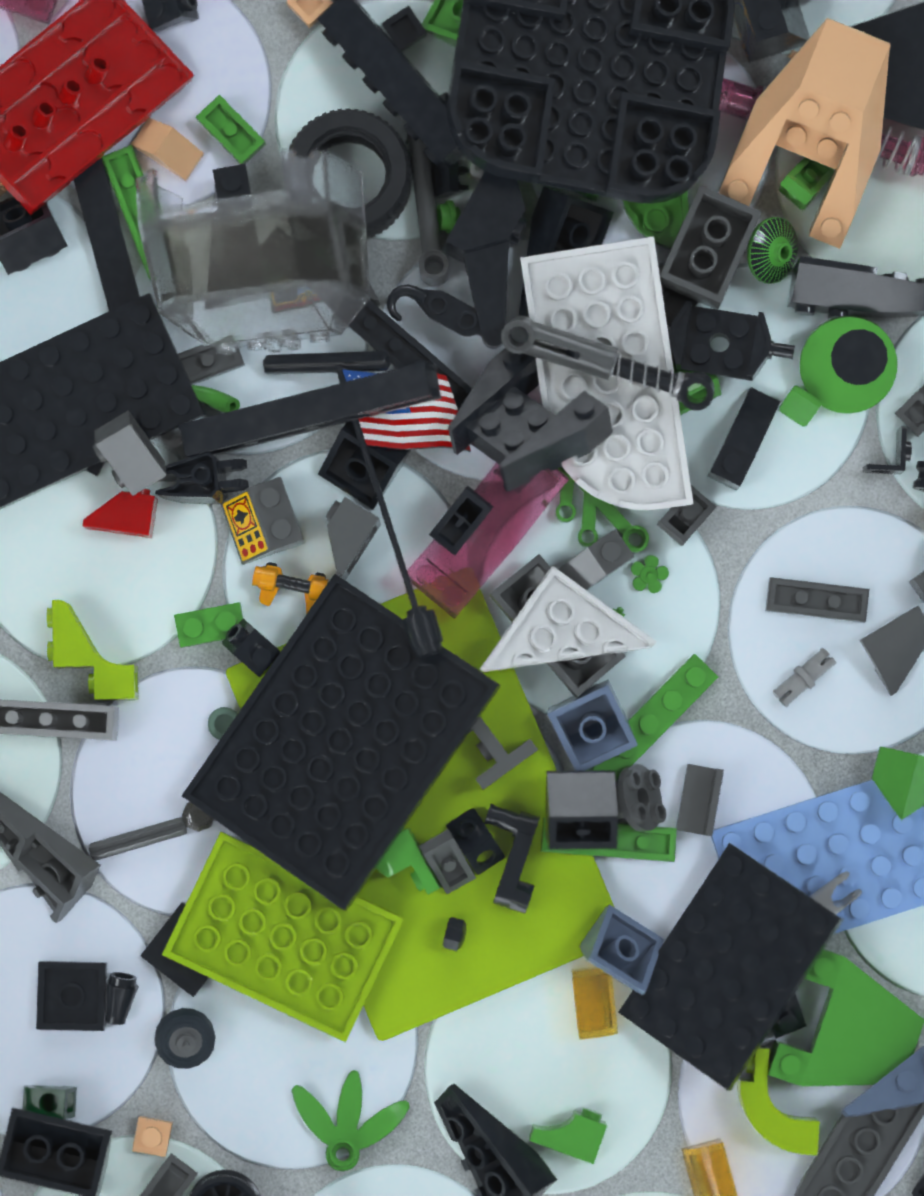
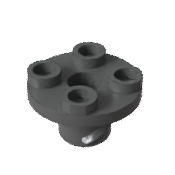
[616,764,667,832]

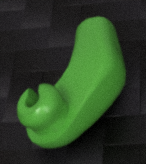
[192,385,240,413]

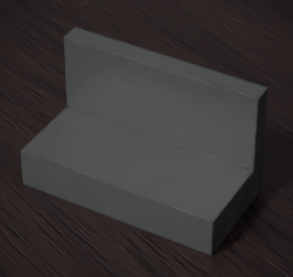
[676,764,724,836]

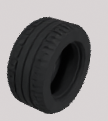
[284,108,412,242]

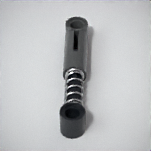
[501,315,715,411]

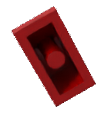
[82,489,158,538]

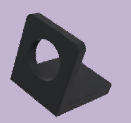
[862,426,912,475]
[446,808,505,875]

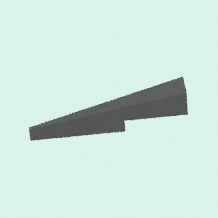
[0,792,101,923]

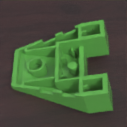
[768,949,924,1087]

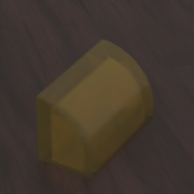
[571,967,618,1040]
[681,1138,738,1196]

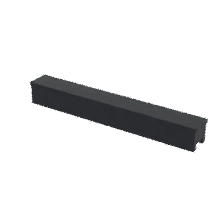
[178,362,442,457]

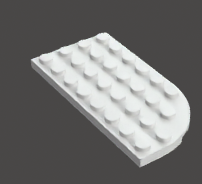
[520,236,694,510]

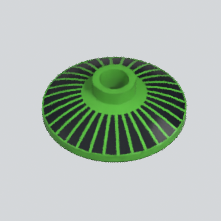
[747,217,798,284]

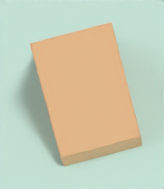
[130,118,204,181]

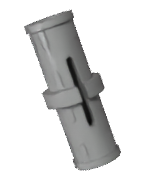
[772,647,837,708]

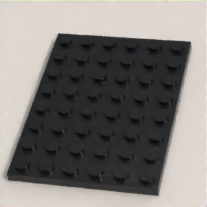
[181,574,501,912]

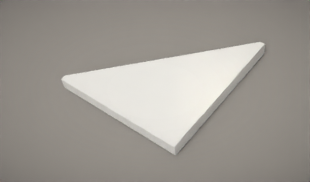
[480,565,657,672]

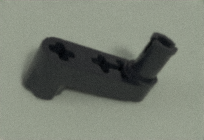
[484,804,540,914]

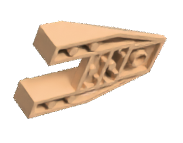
[718,17,890,249]

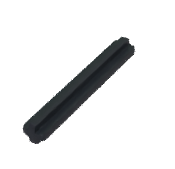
[263,351,391,375]

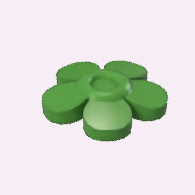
[630,555,669,593]

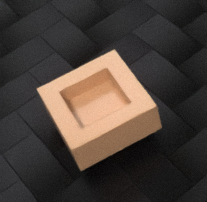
[286,0,333,28]
[132,1116,173,1157]

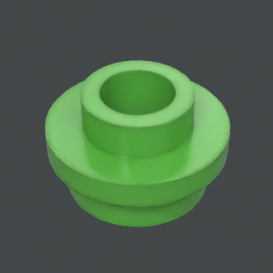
[436,200,461,234]

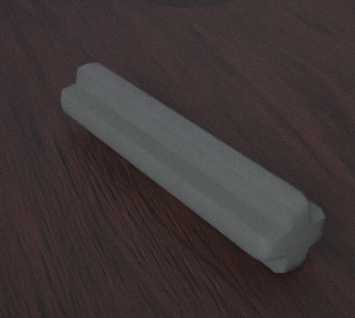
[89,817,187,861]

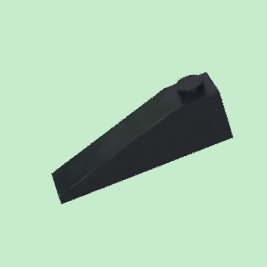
[518,186,614,317]
[434,1084,558,1196]

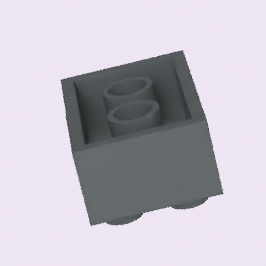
[660,185,762,310]

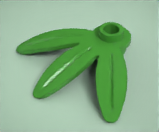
[292,1070,410,1172]

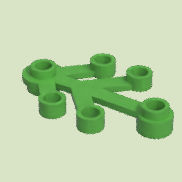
[553,467,649,553]

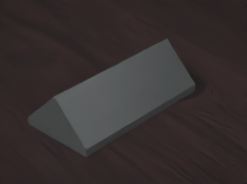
[489,554,626,698]

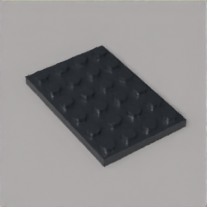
[618,843,844,1091]

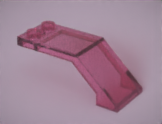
[407,463,569,619]

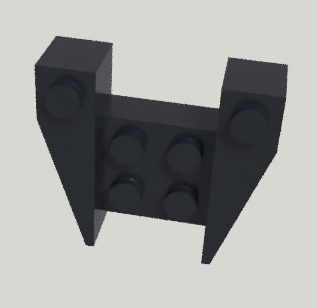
[448,348,613,492]

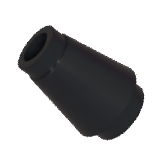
[105,972,139,1025]

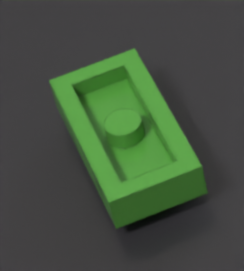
[196,94,266,165]
[174,602,244,648]

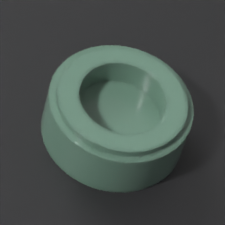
[208,707,238,740]

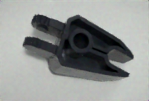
[155,452,249,504]

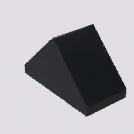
[429,486,494,556]

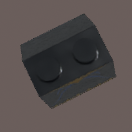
[734,0,810,63]

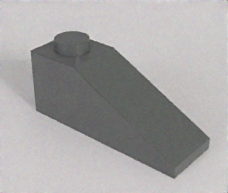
[558,529,634,590]

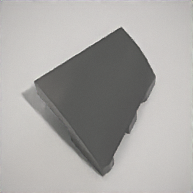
[859,606,924,696]

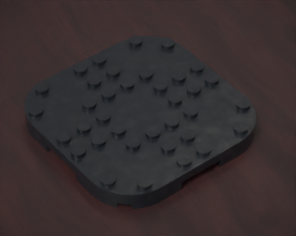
[446,0,735,204]

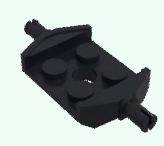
[667,301,795,381]

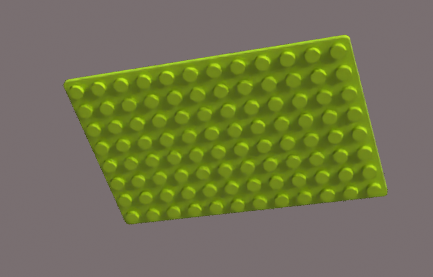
[226,568,615,1041]

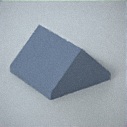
[579,905,664,995]

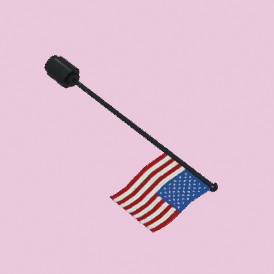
[333,364,471,659]

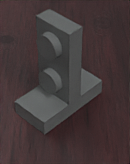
[468,717,538,790]

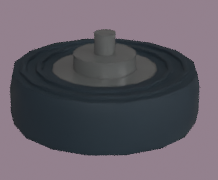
[154,1008,216,1069]

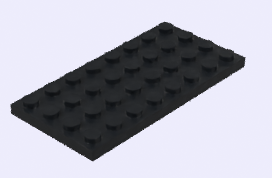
[0,293,205,510]

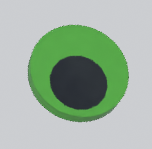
[800,316,898,413]

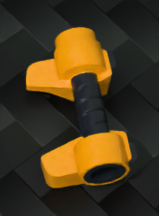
[252,562,329,614]

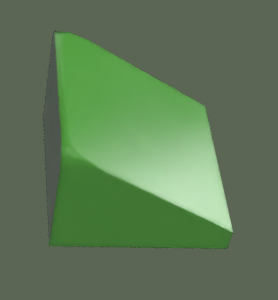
[779,385,822,427]

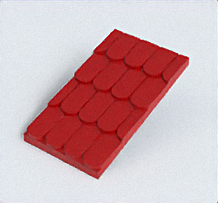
[0,0,194,215]

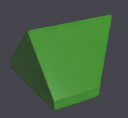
[871,746,924,821]

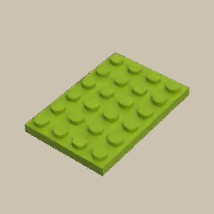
[162,831,404,1043]

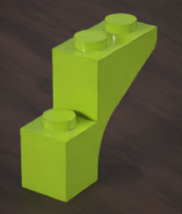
[46,600,139,701]

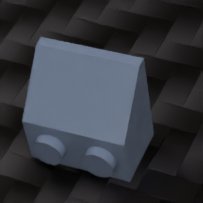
[547,679,638,771]

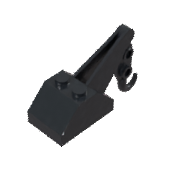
[387,171,528,349]

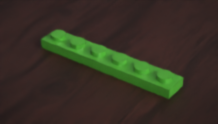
[585,654,718,782]

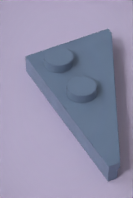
[841,1046,924,1117]

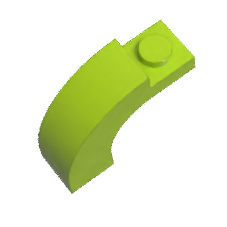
[737,1046,820,1156]

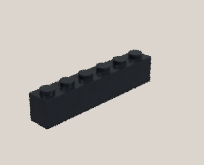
[318,0,464,168]

